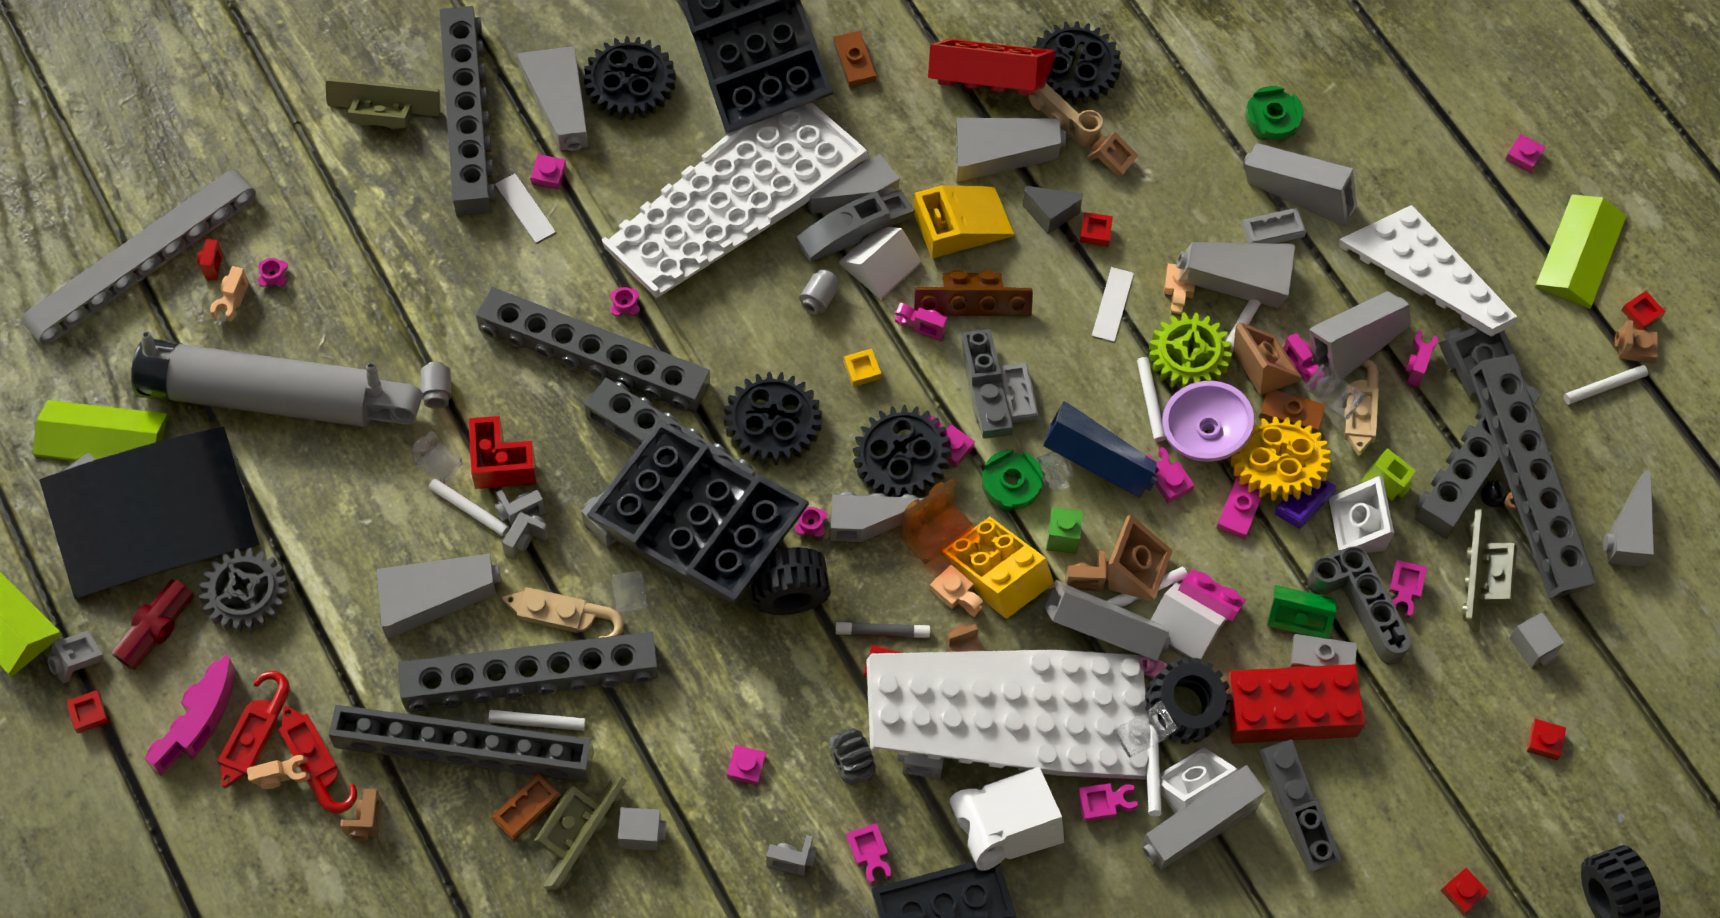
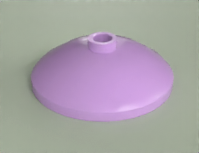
[1162,381,1254,462]

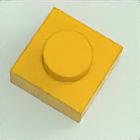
[843,348,881,387]

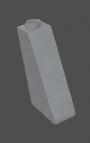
[518,46,588,151]
[955,118,1066,182]
[1243,143,1357,226]
[1176,242,1295,309]
[1309,291,1411,385]
[377,554,501,639]
[1044,580,1170,661]
[1142,765,1266,871]

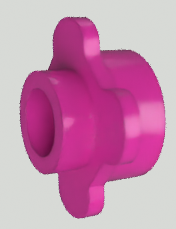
[257,258,288,287]
[610,287,640,317]
[795,507,827,538]

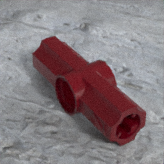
[111,579,195,670]

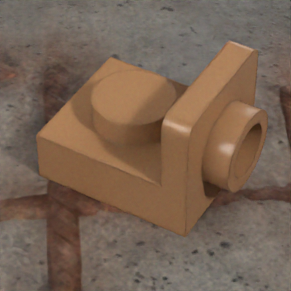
[1087,131,1139,178]
[1614,320,1658,363]
[1065,551,1109,591]
[946,624,984,652]
[340,789,382,841]

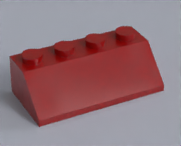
[928,38,1056,95]

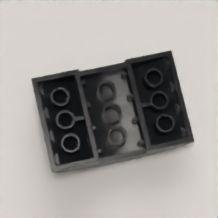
[680,0,834,134]
[587,420,809,603]
[39,426,260,600]

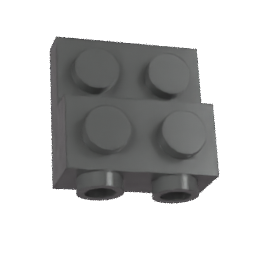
[1438,324,1523,395]

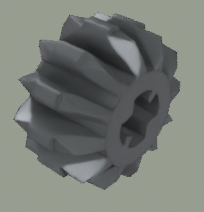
[829,728,876,785]

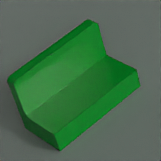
[1267,585,1336,639]

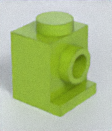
[1360,448,1416,501]

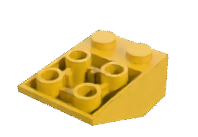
[913,185,1014,259]
[943,516,1054,619]

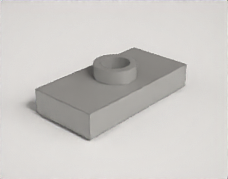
[1241,208,1306,244]
[1000,362,1038,423]
[1290,634,1357,667]

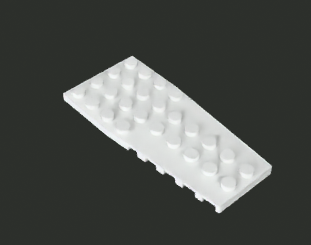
[602,102,868,298]
[867,650,1149,780]

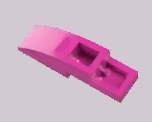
[144,655,236,776]

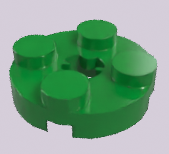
[1245,86,1303,140]
[982,450,1043,512]

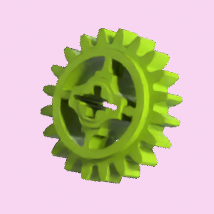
[1149,312,1232,388]

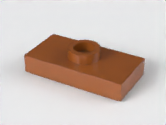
[833,31,876,87]
[1259,390,1325,434]
[491,773,562,842]

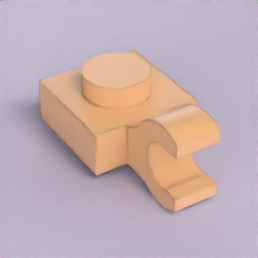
[1164,263,1195,314]
[210,266,249,322]
[930,565,983,617]
[247,755,310,789]

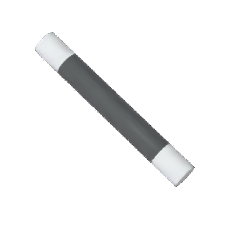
[836,622,930,638]

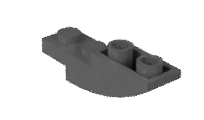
[796,189,915,262]
[961,329,1013,439]
[1260,739,1341,872]

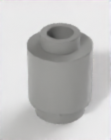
[799,270,839,314]
[420,361,452,409]

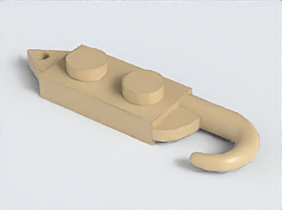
[1344,359,1379,456]
[502,587,624,638]

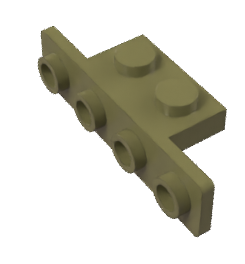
[325,78,441,129]
[1462,509,1517,632]
[534,776,627,890]

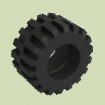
[750,547,831,615]
[1145,657,1232,744]
[1581,845,1661,918]

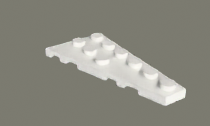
[1339,205,1517,336]

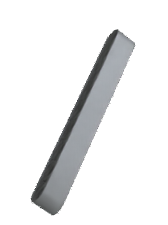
[22,170,256,345]

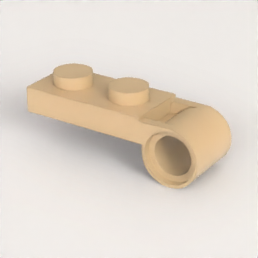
[1028,83,1103,147]

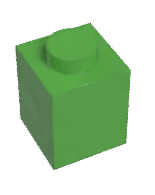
[1046,507,1083,554]

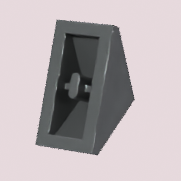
[1023,186,1083,234]

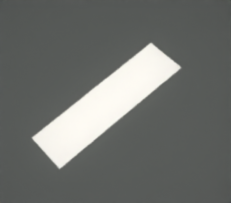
[495,174,556,242]
[1092,267,1134,342]

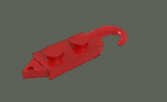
[217,671,290,789]
[279,705,357,813]

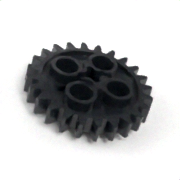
[1032,21,1122,105]
[583,36,676,120]
[724,372,822,466]
[853,405,952,497]

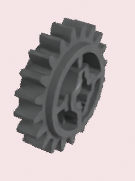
[199,548,289,634]

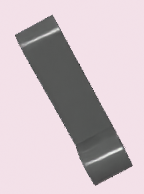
[1308,546,1411,665]

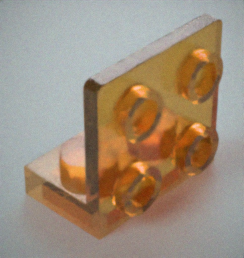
[902,478,973,564]

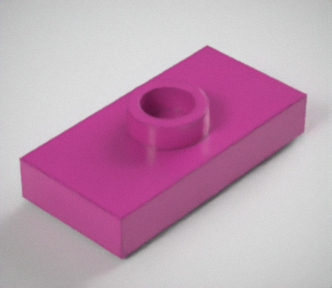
[1216,476,1261,539]

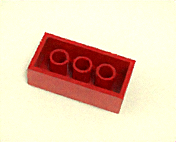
[1226,664,1365,744]

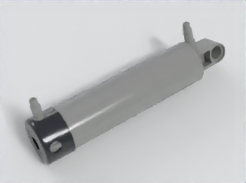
[131,332,423,428]

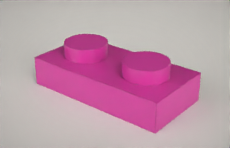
[1178,569,1246,621]

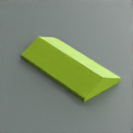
[1535,194,1627,309]
[33,400,168,461]
[0,572,62,677]

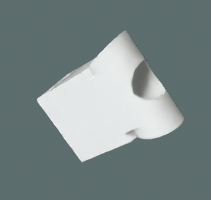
[950,767,1064,871]

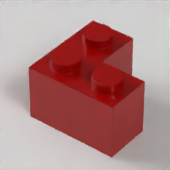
[469,416,537,489]

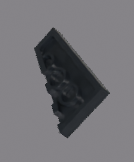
[871,861,1017,918]

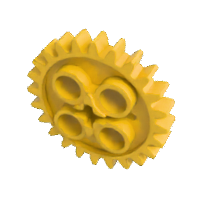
[1231,417,1331,501]

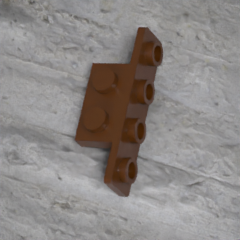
[914,270,1033,316]

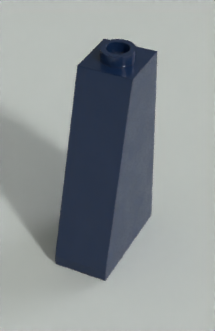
[1043,401,1158,498]

